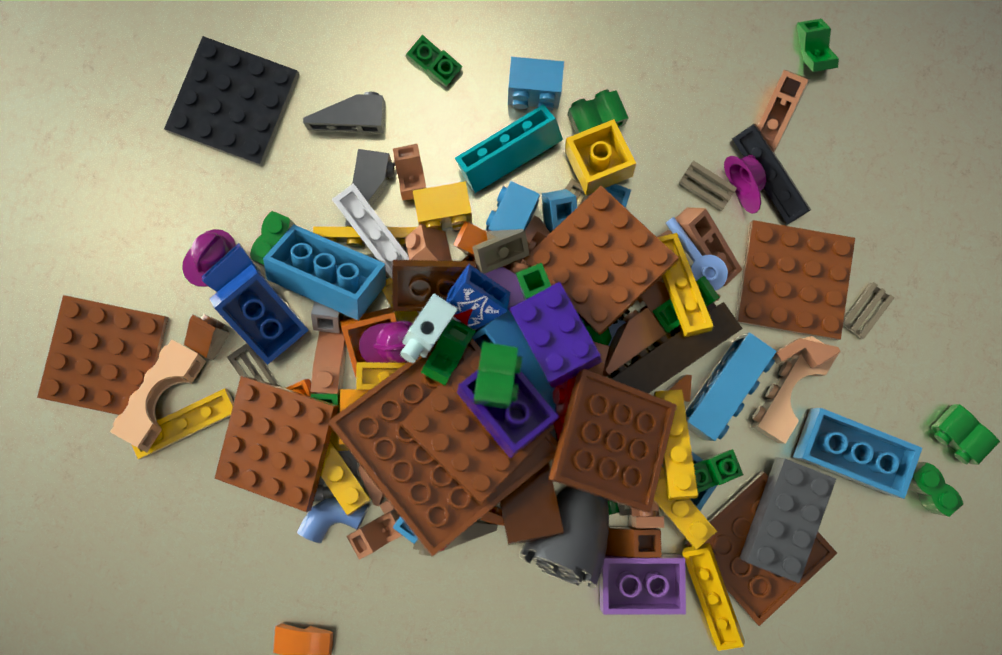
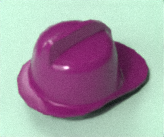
[724,155,766,214]
[182,229,236,287]
[359,321,413,363]

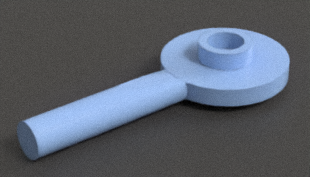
[666,217,728,291]

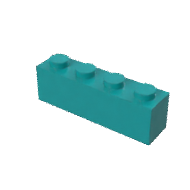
[455,104,563,193]

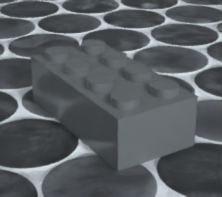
[739,457,836,583]

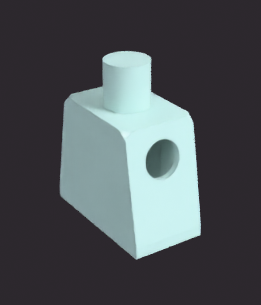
[400,294,457,363]

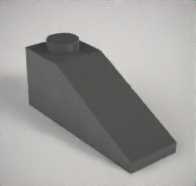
[303,91,386,133]
[345,149,395,227]

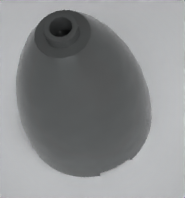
[519,486,609,589]

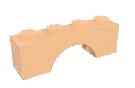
[751,336,839,444]
[110,340,206,452]

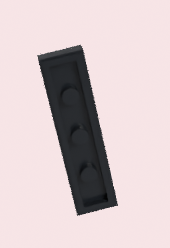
[732,124,811,225]

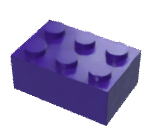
[509,282,602,389]
[457,370,559,459]

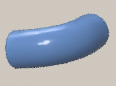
[297,497,369,543]

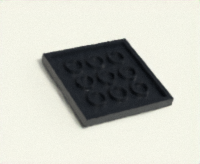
[164,36,299,167]

